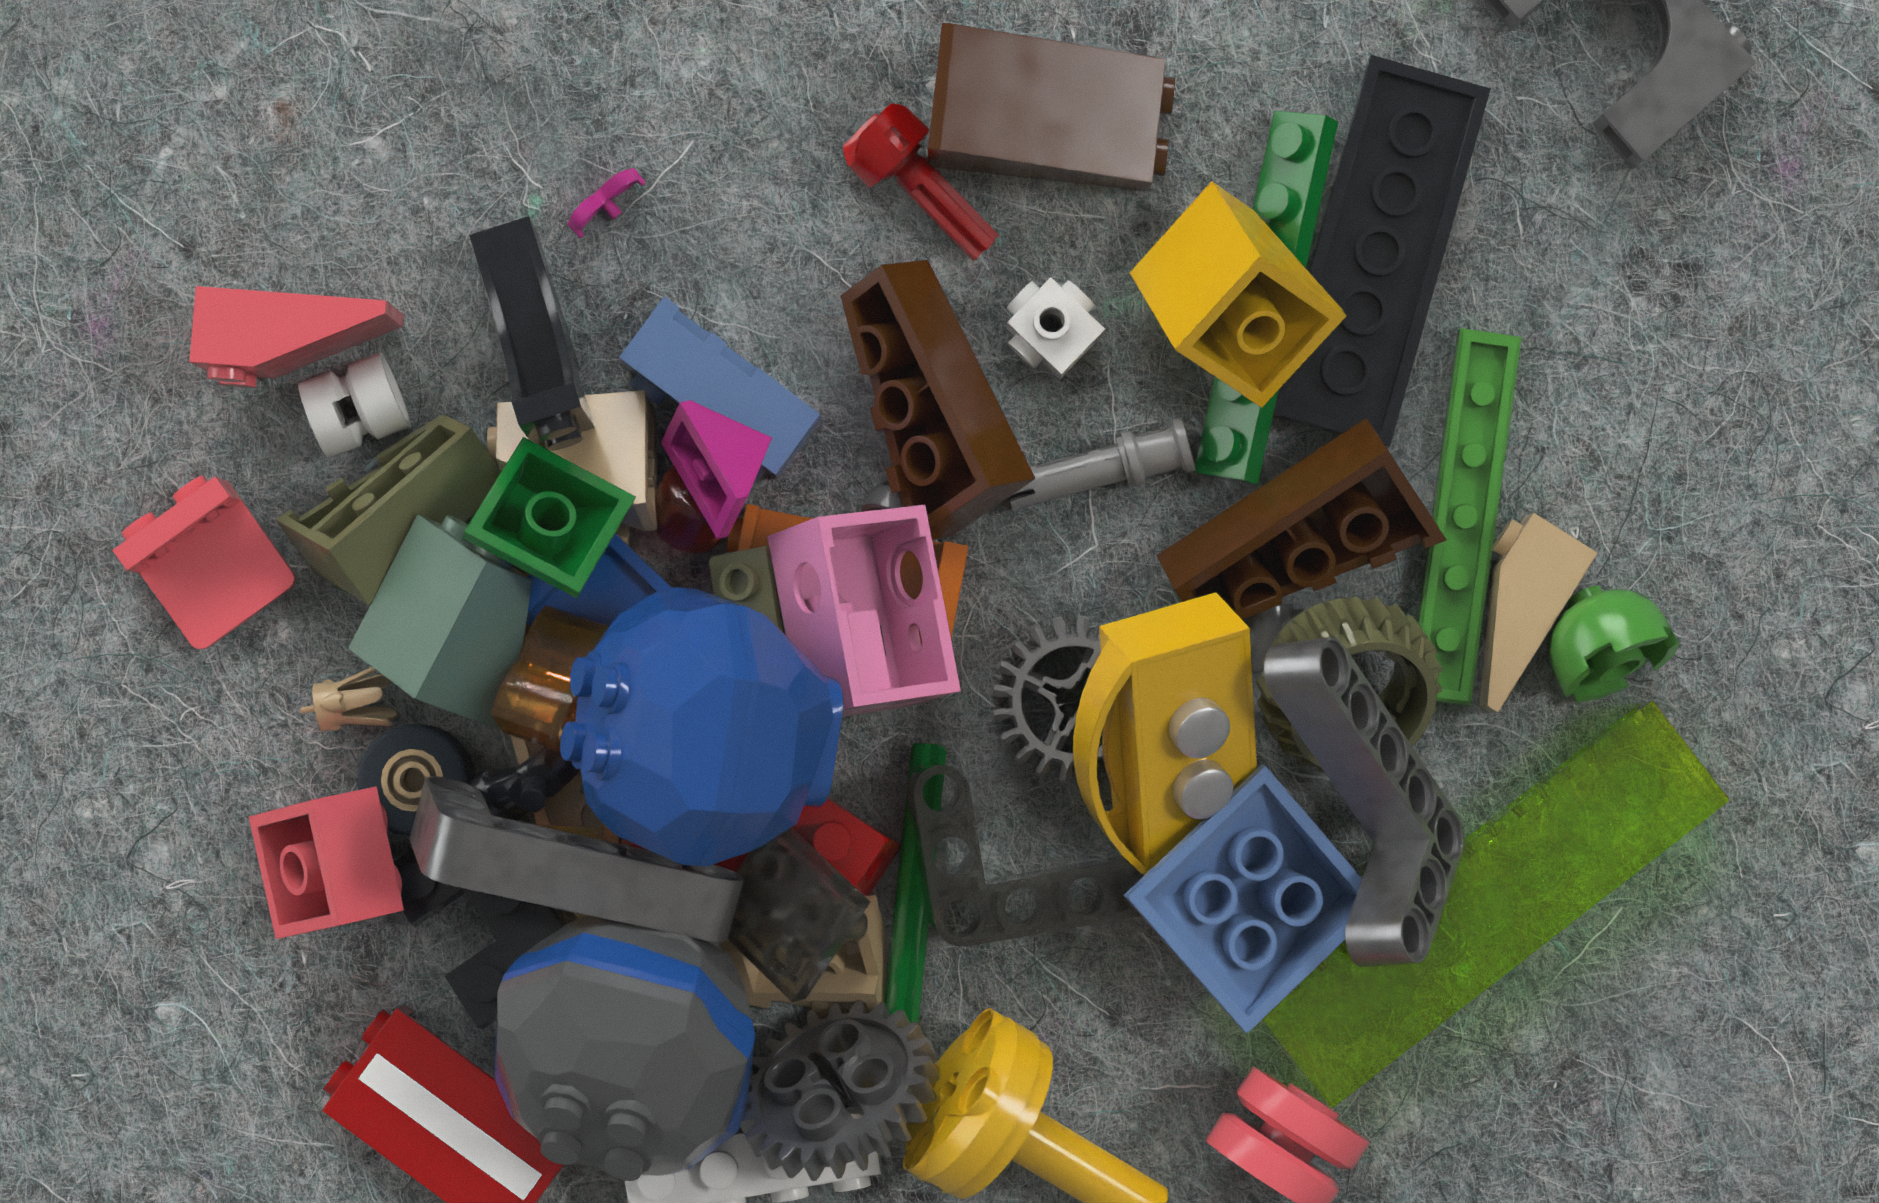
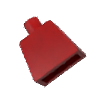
[775,796,901,896]

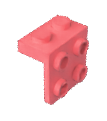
[112,475,296,649]

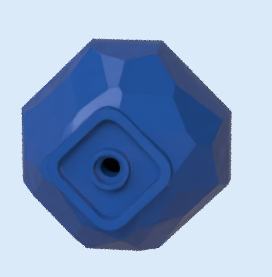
[560,587,843,867]

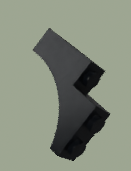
[469,216,595,451]

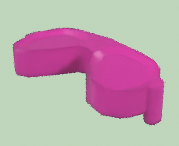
[567,168,646,238]

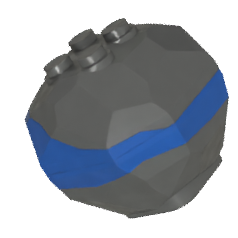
[495,915,755,1181]

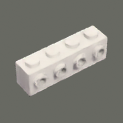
[625,1106,882,1203]

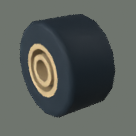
[357,724,475,836]

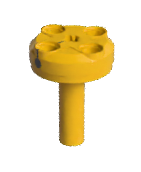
[903,1008,1168,1203]

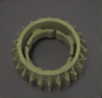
[1256,596,1443,773]

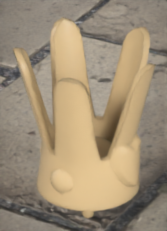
[300,667,398,732]

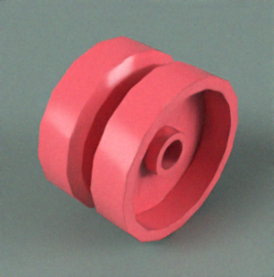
[1205,1066,1370,1203]

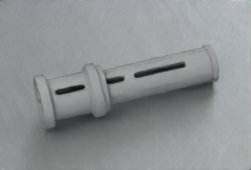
[1010,417,1196,512]

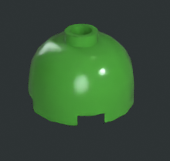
[1548,586,1680,702]

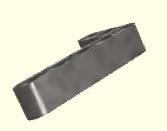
[1264,637,1464,967]
[409,776,744,942]

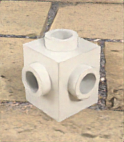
[1006,277,1105,380]

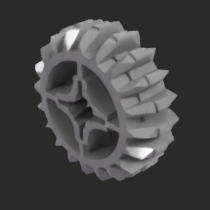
[990,616,1108,784]

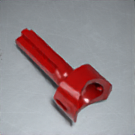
[843,103,999,261]

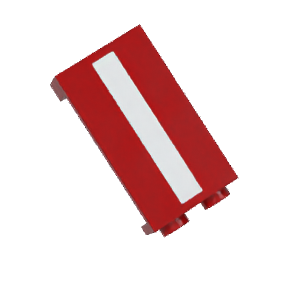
[321,1004,564,1203]

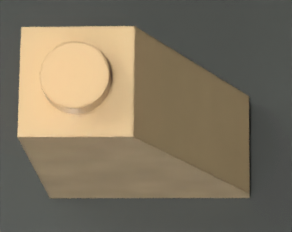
[487,390,657,531]

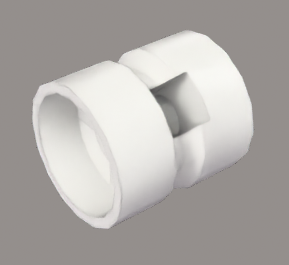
[298,352,411,458]

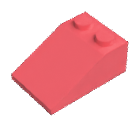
[189,286,404,388]

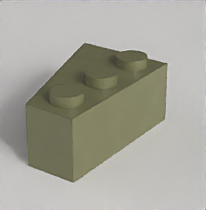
[275,414,501,605]

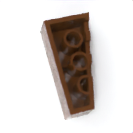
[840,260,1035,540]
[1156,418,1447,619]

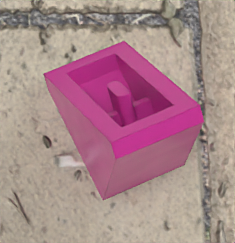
[661,400,772,539]

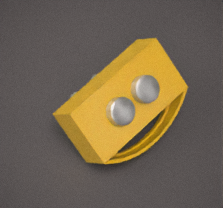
[1073,592,1257,875]

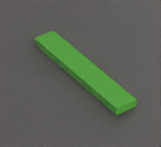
[1417,328,1522,706]

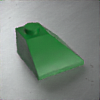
[462,437,636,598]

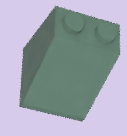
[348,515,532,732]

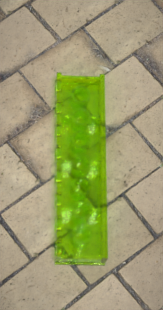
[1263,700,1730,1109]

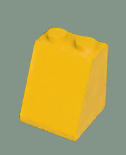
[1130,181,1346,408]

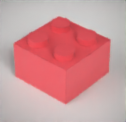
[249,786,404,939]

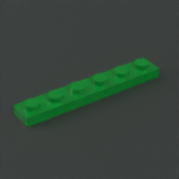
[1194,110,1339,485]

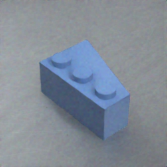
[619,296,822,480]

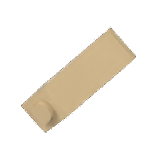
[1479,513,1597,713]

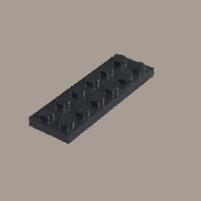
[1273,55,1491,448]

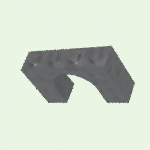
[1484,0,1756,170]

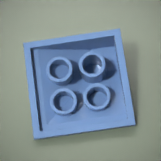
[1123,764,1362,1034]

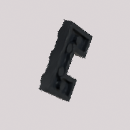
[394,849,565,1030]

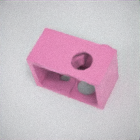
[767,505,961,717]

